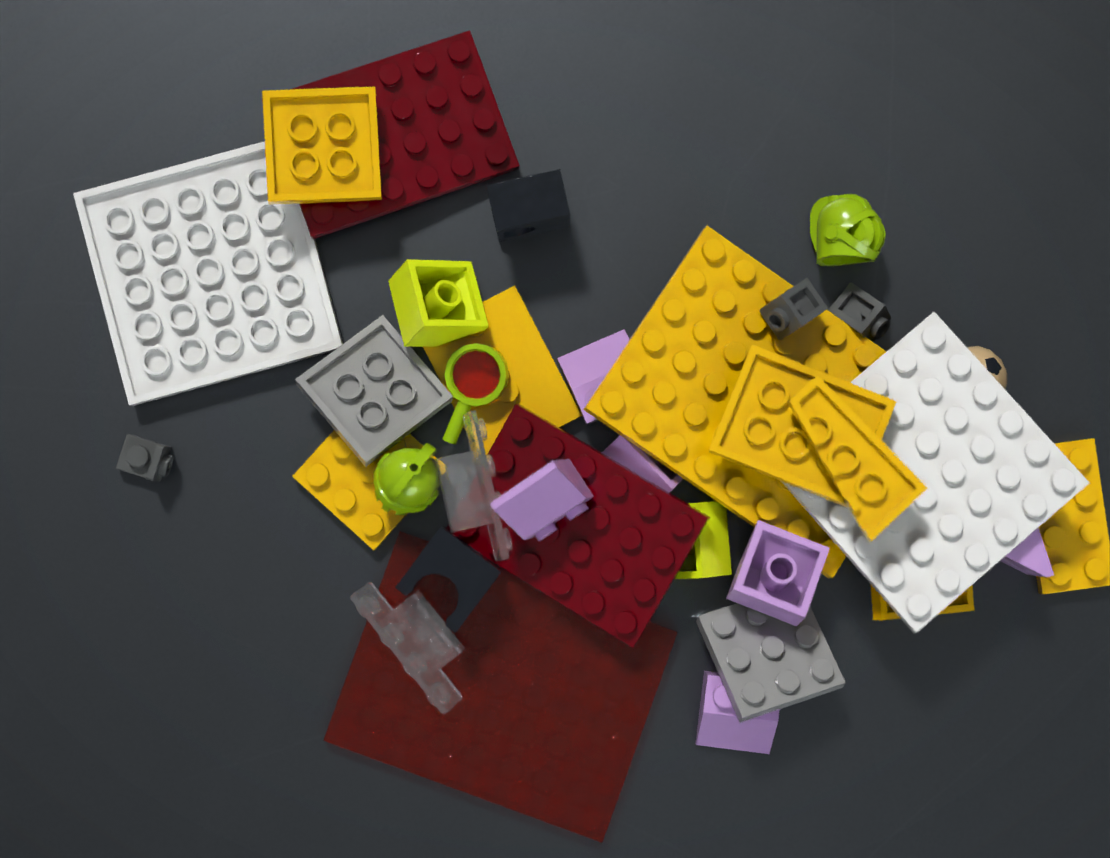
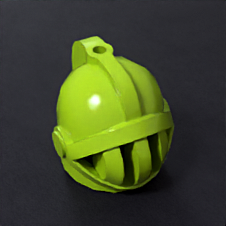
[810,194,886,266]
[374,443,441,515]

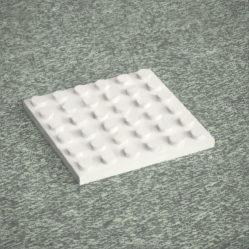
[73,141,343,406]
[781,312,1089,633]

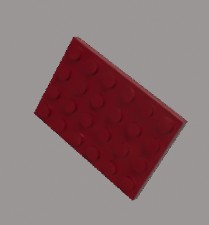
[262,30,520,239]
[446,404,710,648]

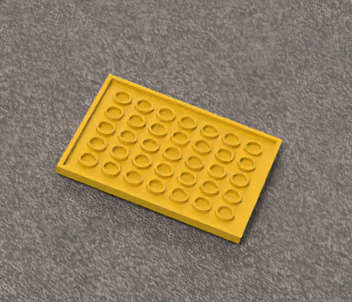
[583,226,887,578]

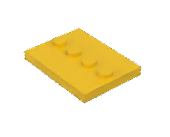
[423,286,582,463]
[709,344,897,508]

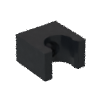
[486,169,570,242]
[395,526,503,633]

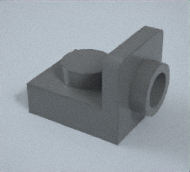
[760,278,828,340]
[828,282,891,342]
[116,433,174,482]

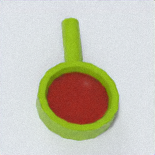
[443,343,509,445]

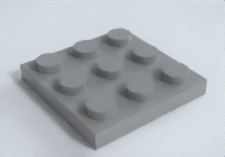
[295,315,453,467]
[696,603,846,723]

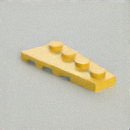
[788,375,928,543]

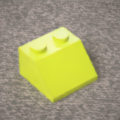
[388,259,489,347]
[675,501,732,579]

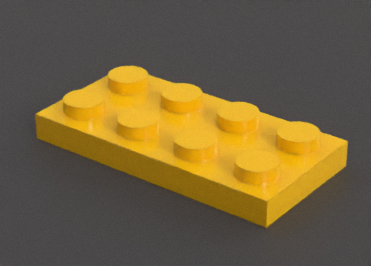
[1036,438,1110,594]

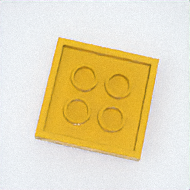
[262,86,382,205]
[292,430,449,550]

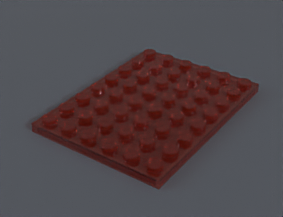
[323,531,678,843]

